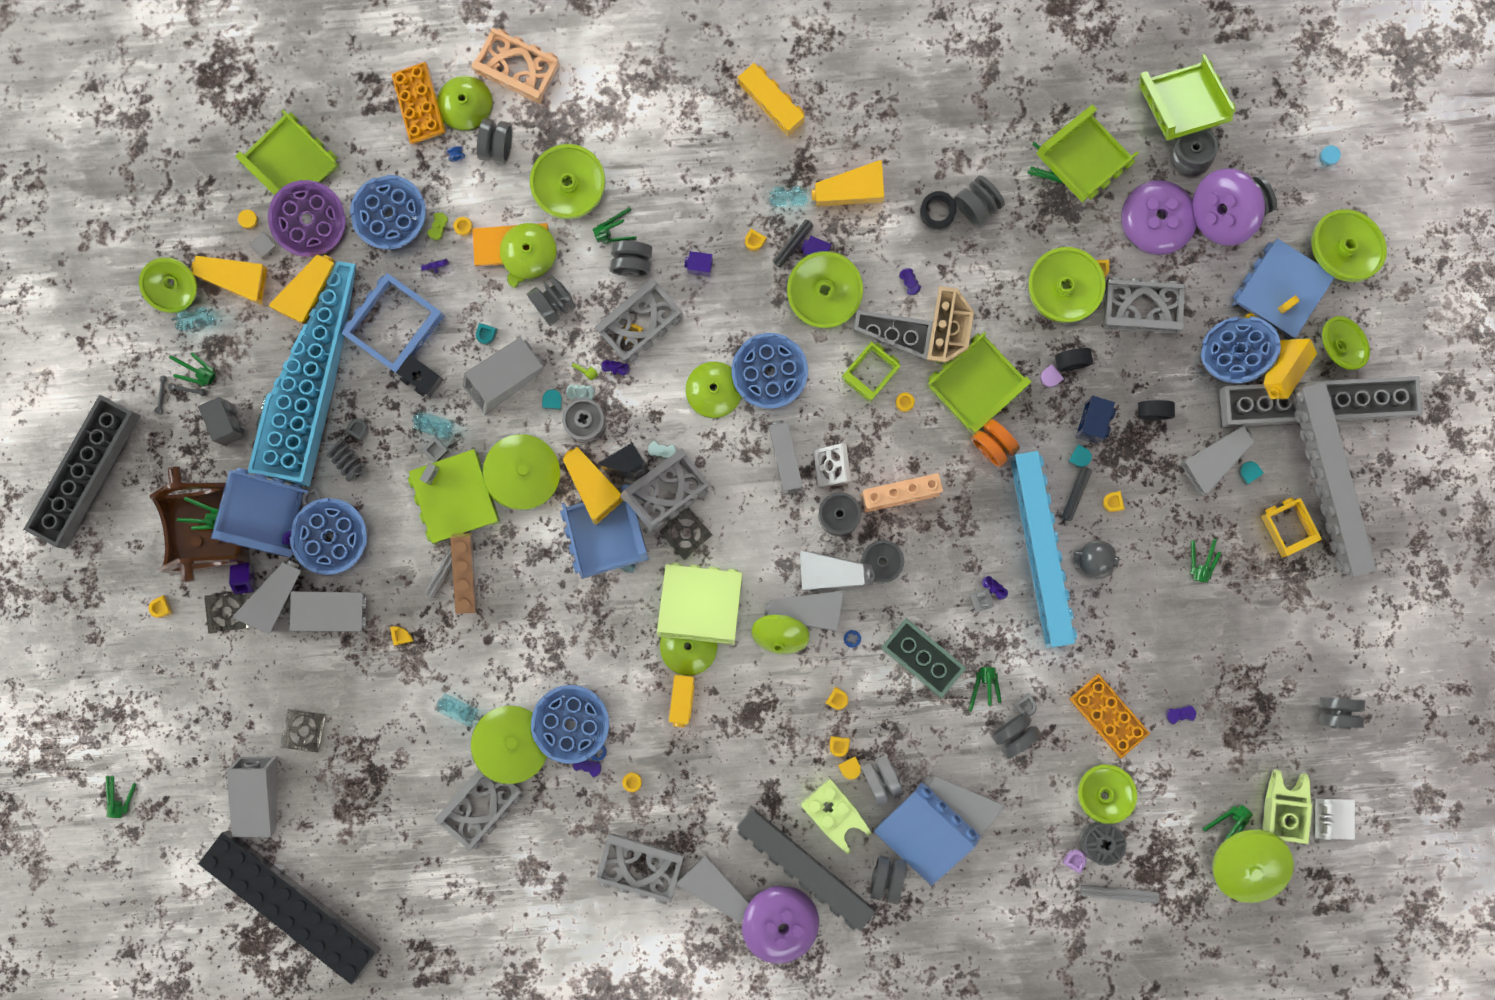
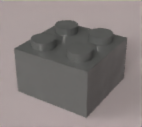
[198,397,245,446]

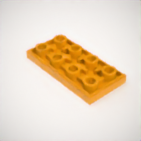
[391,61,446,145]
[472,223,549,267]
[1069,674,1151,759]

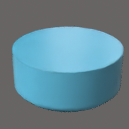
[1320,145,1341,166]

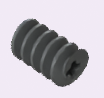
[327,439,368,482]

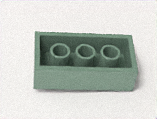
[881,618,966,699]

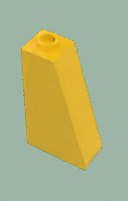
[811,160,884,207]
[269,255,335,325]
[191,256,268,305]
[1264,339,1317,399]
[563,447,624,526]

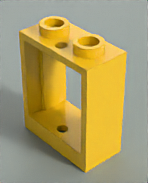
[1261,497,1322,557]
[669,675,696,728]

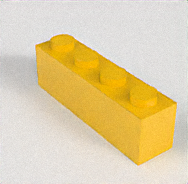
[737,63,805,136]

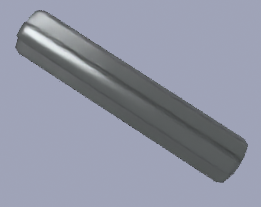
[773,219,813,268]
[1062,467,1092,521]

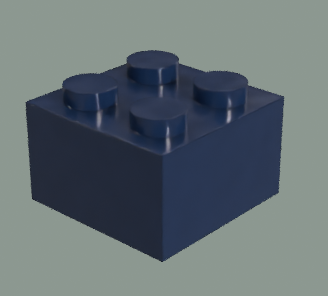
[1075,396,1116,444]

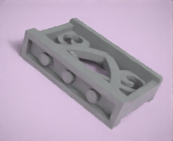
[1103,277,1185,333]
[595,278,683,364]
[621,448,711,531]
[434,770,524,851]
[595,833,685,904]

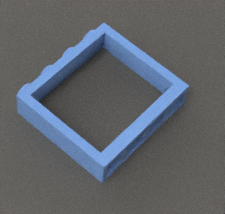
[342,273,445,376]

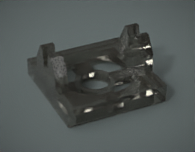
[659,508,713,560]
[204,591,248,634]
[280,708,326,752]

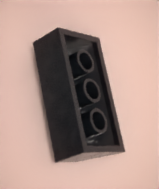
[598,442,650,481]

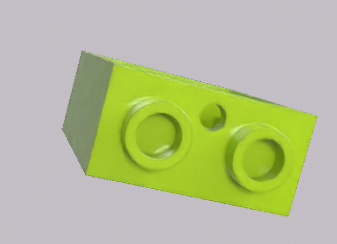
[841,341,901,403]

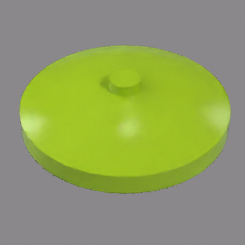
[530,144,606,219]
[1311,209,1387,282]
[1028,247,1105,323]
[787,251,863,328]
[483,434,560,511]
[470,705,547,784]
[1212,830,1294,903]

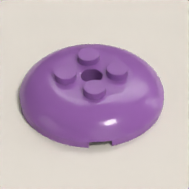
[1192,168,1265,246]
[268,180,346,257]
[1121,180,1197,255]
[742,886,819,964]

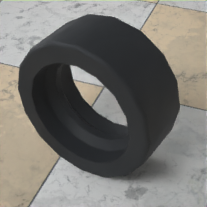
[920,191,957,229]
[1055,348,1093,371]
[1138,400,1175,420]

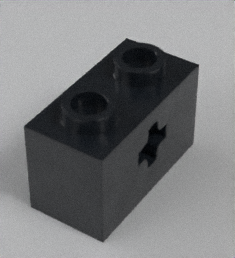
[396,355,444,397]

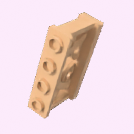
[471,28,560,104]
[860,473,943,513]

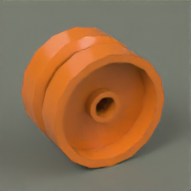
[971,419,1020,468]

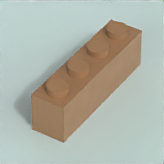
[450,533,477,614]

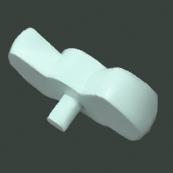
[566,384,595,400]
[648,441,676,459]

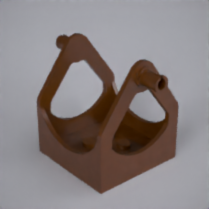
[150,466,251,582]

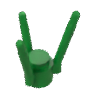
[1027,142,1062,183]
[593,207,637,244]
[169,352,216,387]
[177,497,219,530]
[1190,539,1221,583]
[969,667,1002,712]
[105,775,136,818]
[1203,805,1253,840]

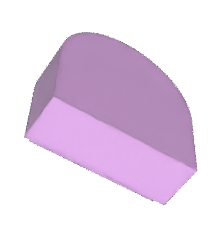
[1040,364,1064,388]
[1062,849,1086,873]

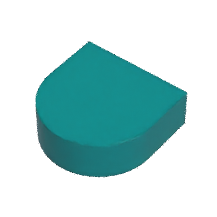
[476,323,498,345]
[542,389,562,410]
[1068,444,1092,467]
[1239,461,1264,485]

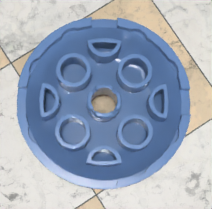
[350,175,426,249]
[1201,316,1281,383]
[732,333,808,409]
[290,498,367,575]
[531,685,609,764]

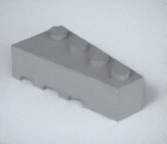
[853,310,933,361]

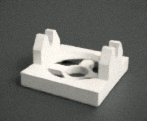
[813,443,851,488]

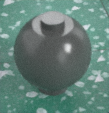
[1074,540,1120,579]

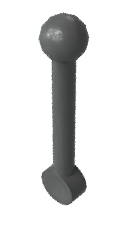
[154,375,167,415]
[168,383,206,396]

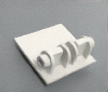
[1315,798,1355,840]

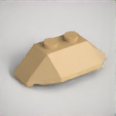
[927,286,974,363]

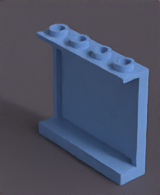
[1232,238,1335,340]
[211,468,308,558]
[560,484,649,579]
[873,782,981,886]

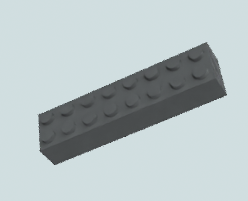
[23,395,141,549]
[737,807,875,931]

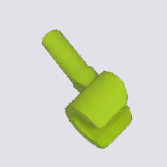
[572,363,598,380]

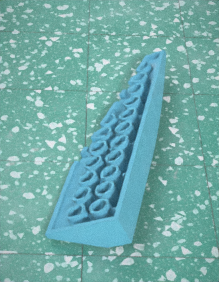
[248,261,356,487]

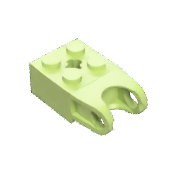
[1262,769,1312,844]
[800,778,872,854]

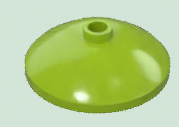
[437,76,493,131]
[500,223,557,279]
[139,257,197,313]
[1322,316,1370,370]
[686,361,742,418]
[751,615,810,655]
[660,637,718,676]
[1078,764,1137,824]

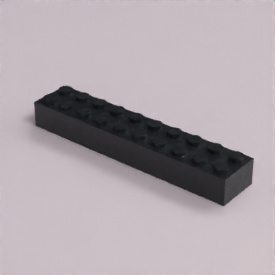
[198,830,381,985]

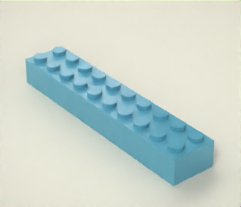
[1010,451,1077,648]

